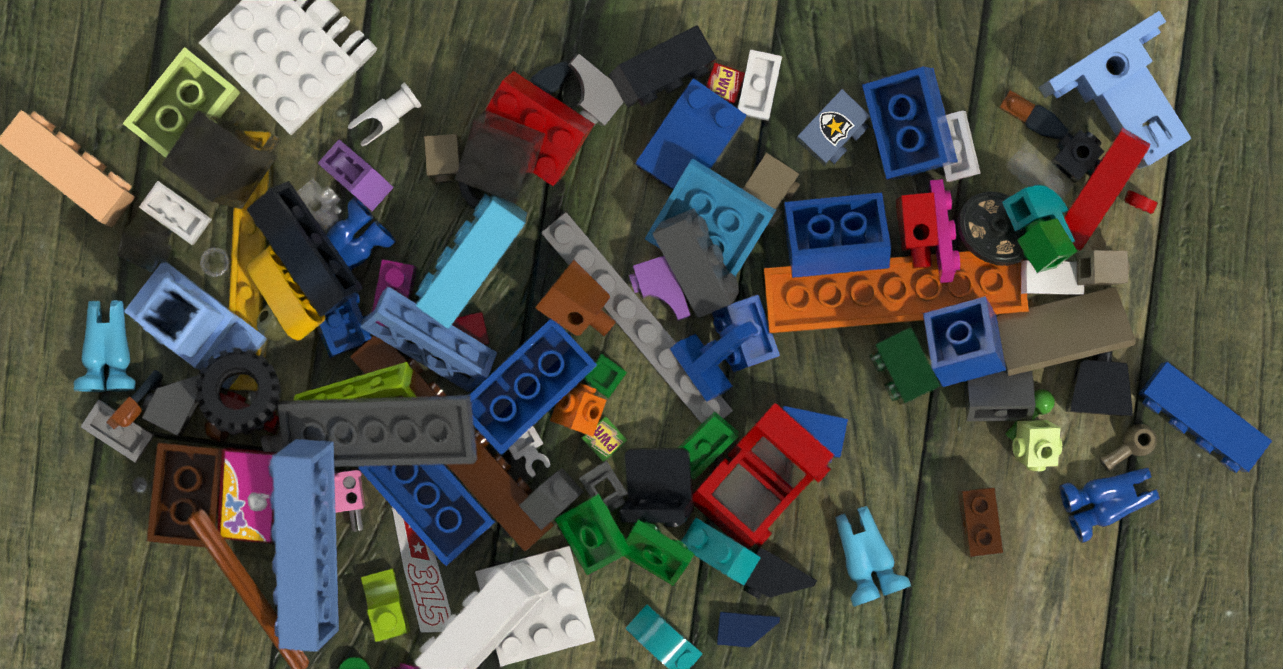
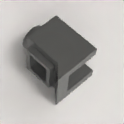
[579,461,628,512]

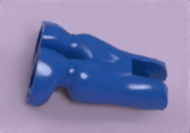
[326,197,396,270]
[1059,467,1160,543]

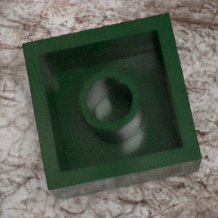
[869,327,940,405]

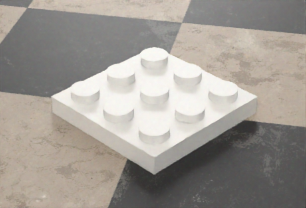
[475,546,595,666]

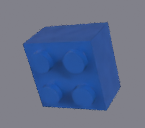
[923,296,1006,387]

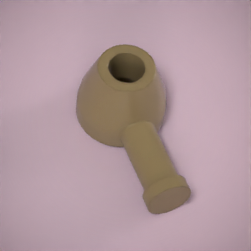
[1100,424,1157,472]

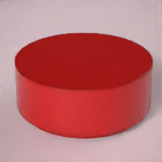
[1124,190,1158,214]

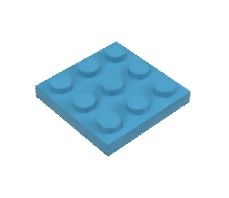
[645,158,776,277]

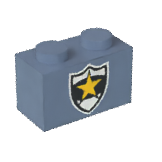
[796,89,870,166]

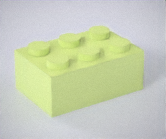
[123,47,241,168]

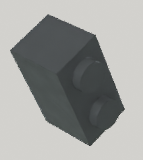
[964,371,1036,422]

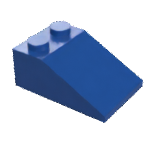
[635,78,747,190]

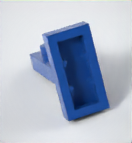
[670,321,758,402]

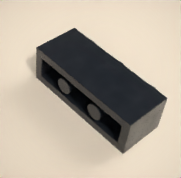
[609,25,717,108]

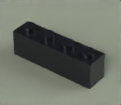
[246,181,363,317]

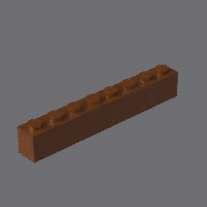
[350,336,555,551]

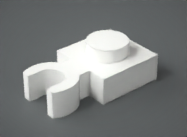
[509,426,551,477]

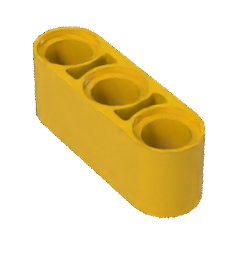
[247,245,325,340]

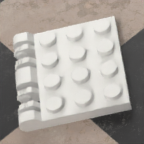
[199,0,377,135]

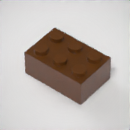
[147,443,222,547]

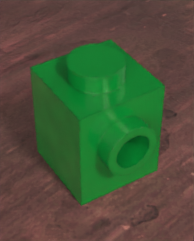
[1017,218,1077,273]

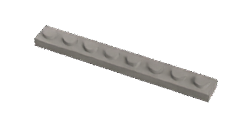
[541,212,733,424]

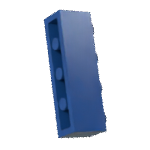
[1138,362,1272,473]

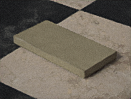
[997,287,1135,376]

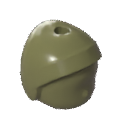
[257,305,287,341]

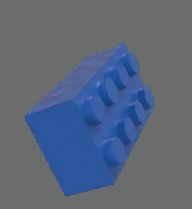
[358,464,497,566]

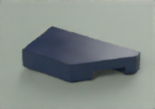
[717,612,780,647]

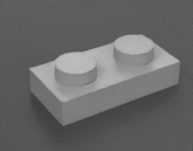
[81,400,155,463]

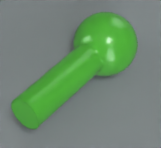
[1005,389,1055,441]

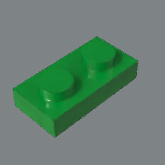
[678,411,738,480]

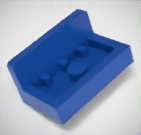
[317,293,371,358]

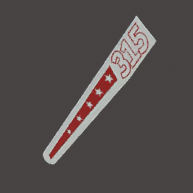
[392,507,452,632]

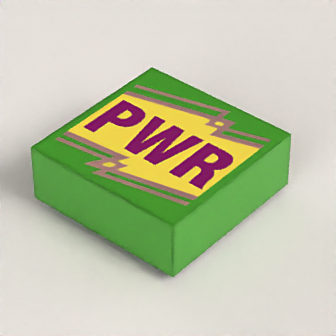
[582,416,627,462]

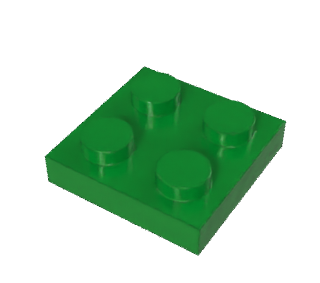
[555,494,631,575]
[624,520,695,586]

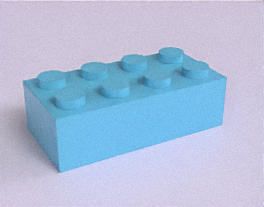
[416,190,527,329]

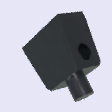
[1065,351,1133,416]

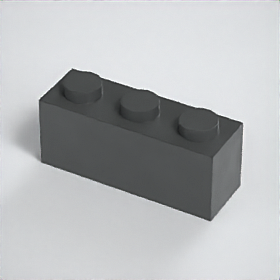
[652,208,739,318]

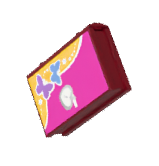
[216,448,278,543]

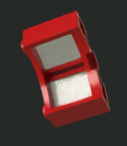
[693,403,834,550]

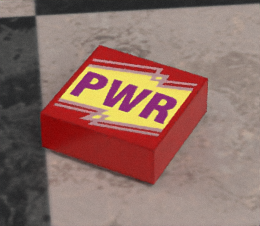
[706,63,745,105]

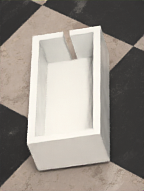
[415,562,549,669]

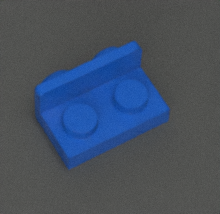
[712,295,780,372]

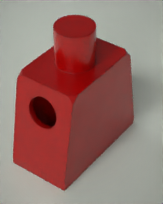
[895,192,939,269]

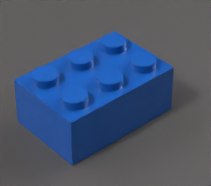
[862,66,958,180]
[784,193,891,278]

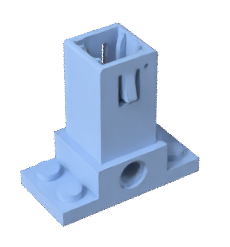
[1038,11,1191,169]
[124,260,267,390]

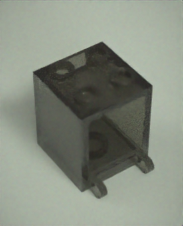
[161,109,280,209]

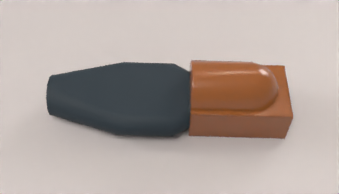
[530,61,572,95]
[999,90,1069,140]
[106,370,163,430]

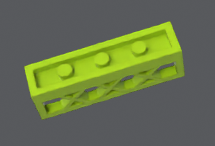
[293,362,416,400]

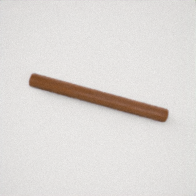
[188,509,309,669]

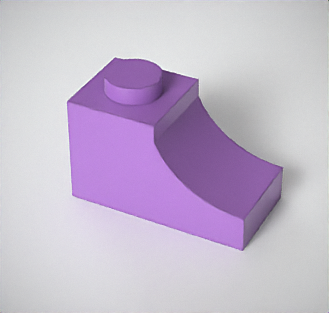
[318,140,394,211]
[629,256,690,321]

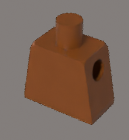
[535,260,616,336]

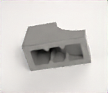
[568,54,624,126]

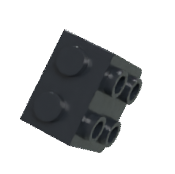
[620,448,694,527]

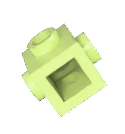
[1012,420,1062,471]

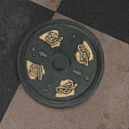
[958,192,1027,266]

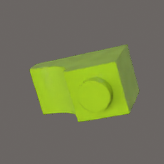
[361,568,410,642]

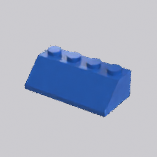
[469,319,597,455]

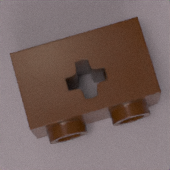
[958,487,1003,557]

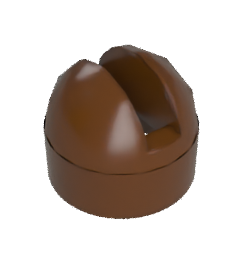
[204,421,229,443]

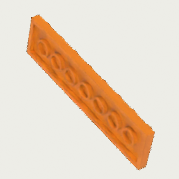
[763,251,1029,333]

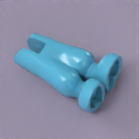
[74,300,136,392]
[835,506,911,607]

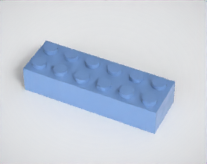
[269,439,339,652]

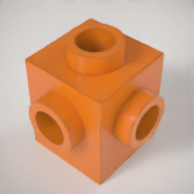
[550,383,607,437]

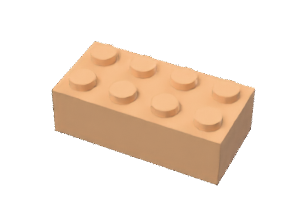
[0,110,136,227]

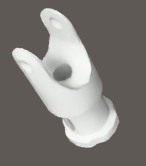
[348,82,422,146]

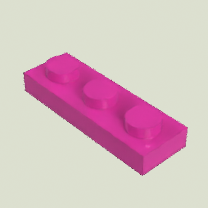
[928,179,960,283]

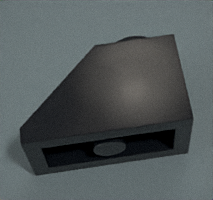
[743,547,817,599]

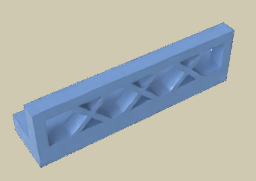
[360,287,497,392]

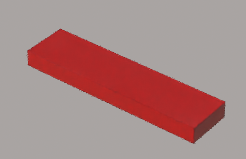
[1064,127,1151,251]

